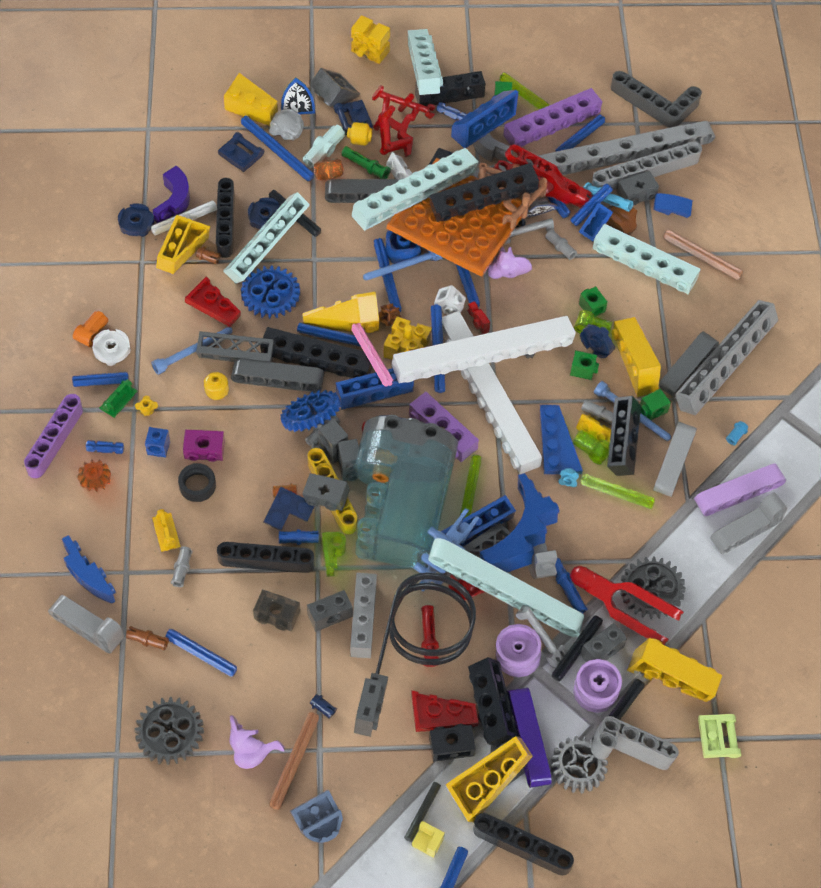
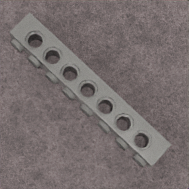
[675,300,778,415]

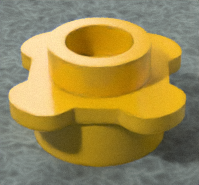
[135,396,158,416]

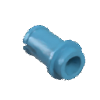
[726,421,748,446]

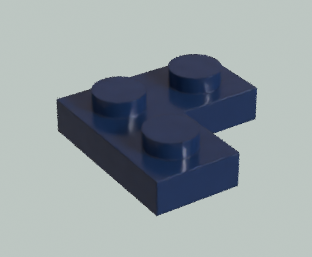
[263,487,315,531]

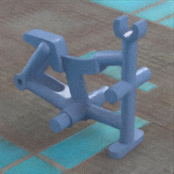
[413,508,479,592]

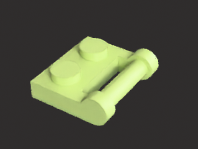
[698,714,741,758]

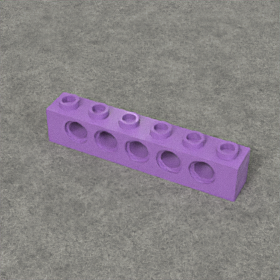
[503,88,602,147]

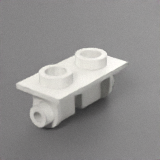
[386,152,412,179]

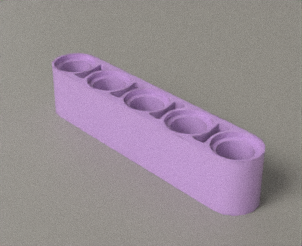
[694,463,786,516]

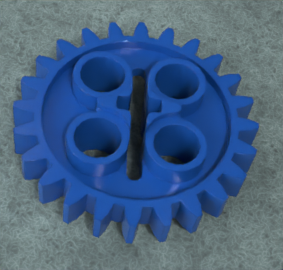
[241,265,300,319]
[280,390,341,432]

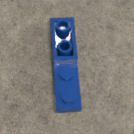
[62,535,116,604]

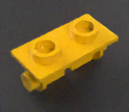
[576,414,611,448]
[152,509,181,552]

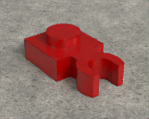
[467,301,490,334]

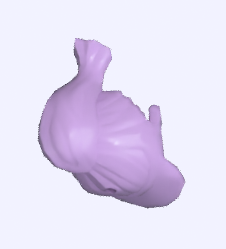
[488,247,532,279]
[229,715,285,769]

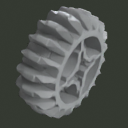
[550,736,608,794]

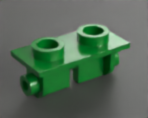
[99,379,138,418]

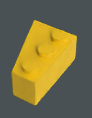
[156,214,210,274]

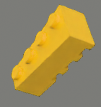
[611,317,661,397]
[627,638,722,702]
[445,736,533,822]

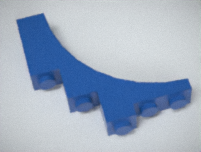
[480,473,560,573]

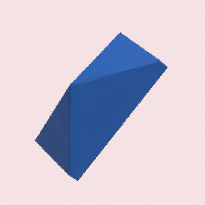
[579,202,613,242]

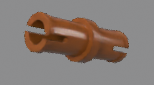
[126,626,169,651]

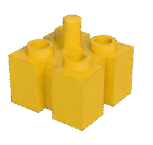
[351,15,390,64]
[383,317,432,360]

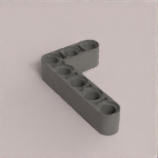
[611,71,702,128]

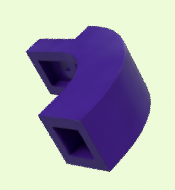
[153,165,190,223]

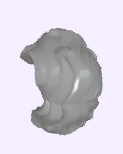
[269,109,304,141]

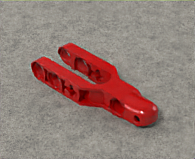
[494,145,593,208]
[570,566,684,645]

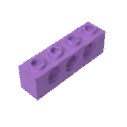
[409,392,479,462]

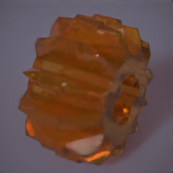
[314,158,344,180]
[77,459,111,492]

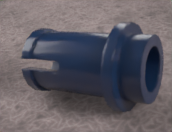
[310,694,337,719]

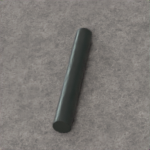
[404,782,441,842]

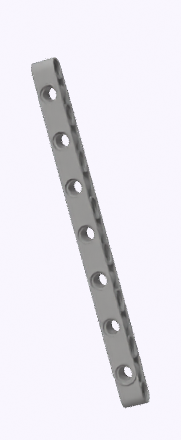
[473,121,715,178]

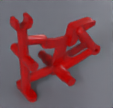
[372,85,436,157]

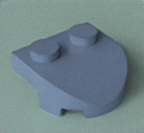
[290,790,343,843]

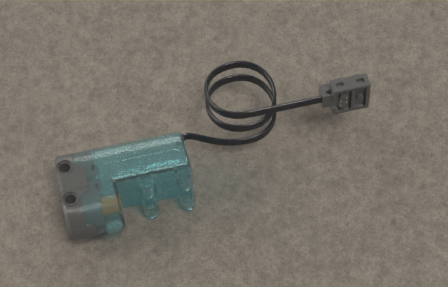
[353,414,476,737]

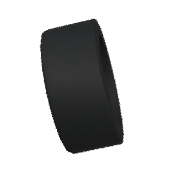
[178,463,216,502]

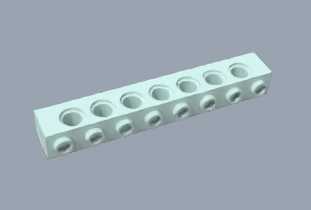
[352,148,479,231]

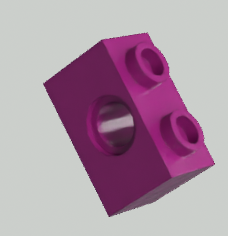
[183,429,225,462]

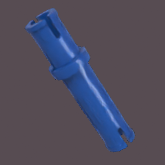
[555,558,588,614]

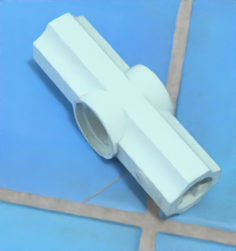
[303,125,345,169]

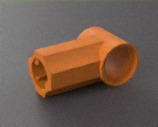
[73,311,109,347]

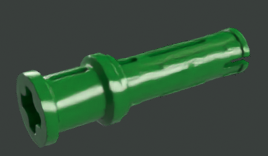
[341,146,391,179]

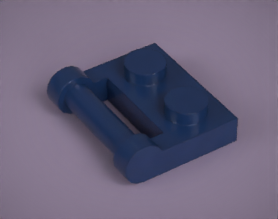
[333,100,373,135]
[218,132,265,172]

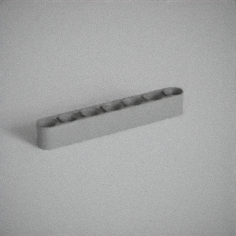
[592,142,702,190]

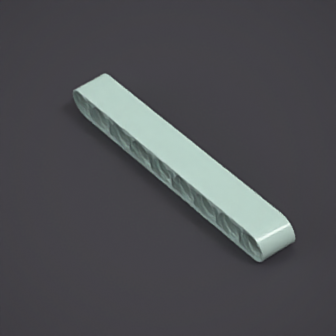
[428,538,584,637]

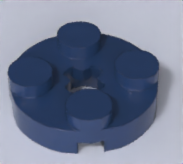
[248,197,280,229]
[118,203,154,237]
[580,324,615,358]

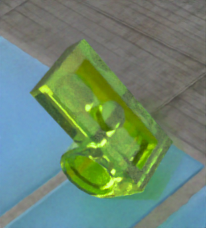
[322,532,346,577]

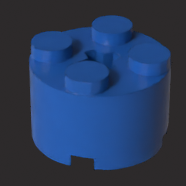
[385,230,421,264]

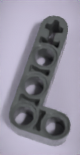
[659,331,719,397]

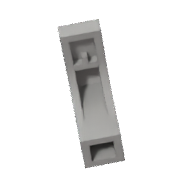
[473,133,514,162]
[528,542,557,579]

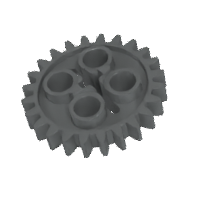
[620,556,686,619]
[135,697,204,765]

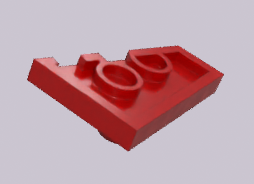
[185,276,241,327]
[411,690,478,732]

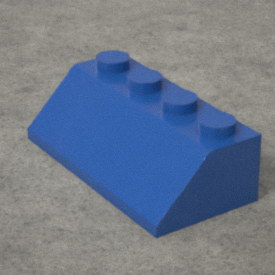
[451,90,518,148]

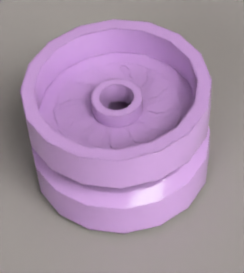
[496,624,541,678]
[573,659,622,713]

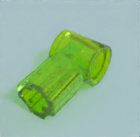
[574,310,613,336]
[573,430,610,465]

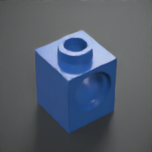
[145,427,170,458]

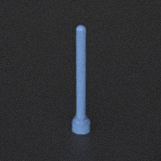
[363,250,443,281]
[151,327,233,375]
[594,381,671,441]

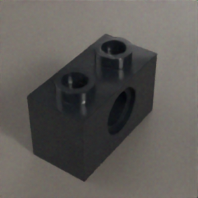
[429,724,476,762]

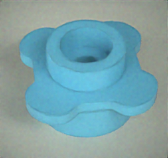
[558,468,579,487]

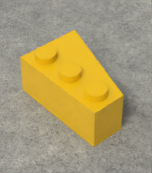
[224,73,278,126]

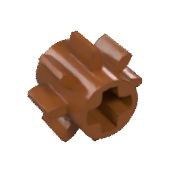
[378,303,401,327]

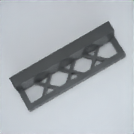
[196,331,274,362]
[442,523,511,580]

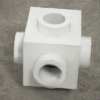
[434,285,466,315]

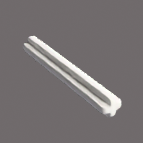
[151,201,217,235]

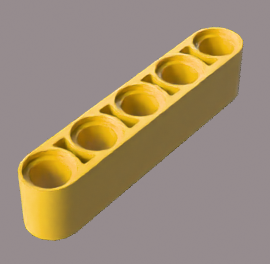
[307,448,358,534]

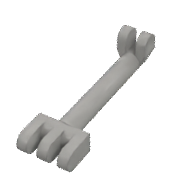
[505,218,554,244]
[516,605,567,668]

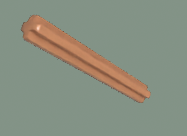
[663,229,743,280]
[269,712,319,810]

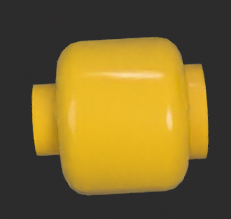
[347,122,373,146]
[204,372,229,400]

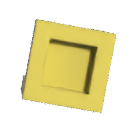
[412,821,445,858]

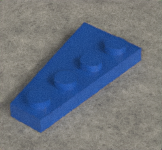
[540,405,583,474]

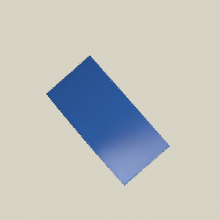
[653,193,693,218]

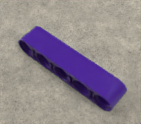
[507,687,552,788]

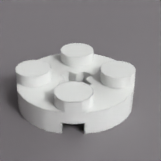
[92,329,131,366]

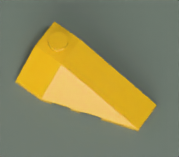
[302,292,379,333]

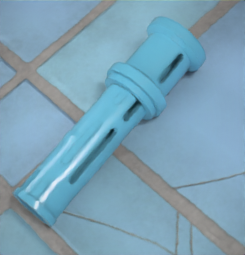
[583,182,633,212]

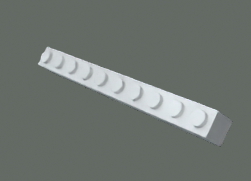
[442,311,542,474]
[391,316,576,383]

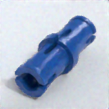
[279,529,319,545]

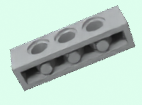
[350,573,377,658]

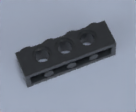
[415,71,486,106]
[607,396,641,476]
[468,657,519,747]

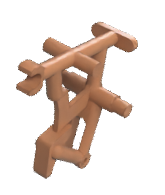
[468,163,547,229]

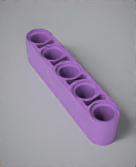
[24,394,83,478]

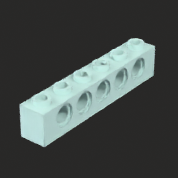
[408,29,443,95]
[223,192,310,284]
[593,224,700,294]

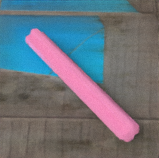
[351,323,393,387]

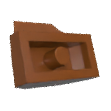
[606,206,637,235]

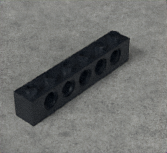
[430,163,539,222]
[260,327,373,378]

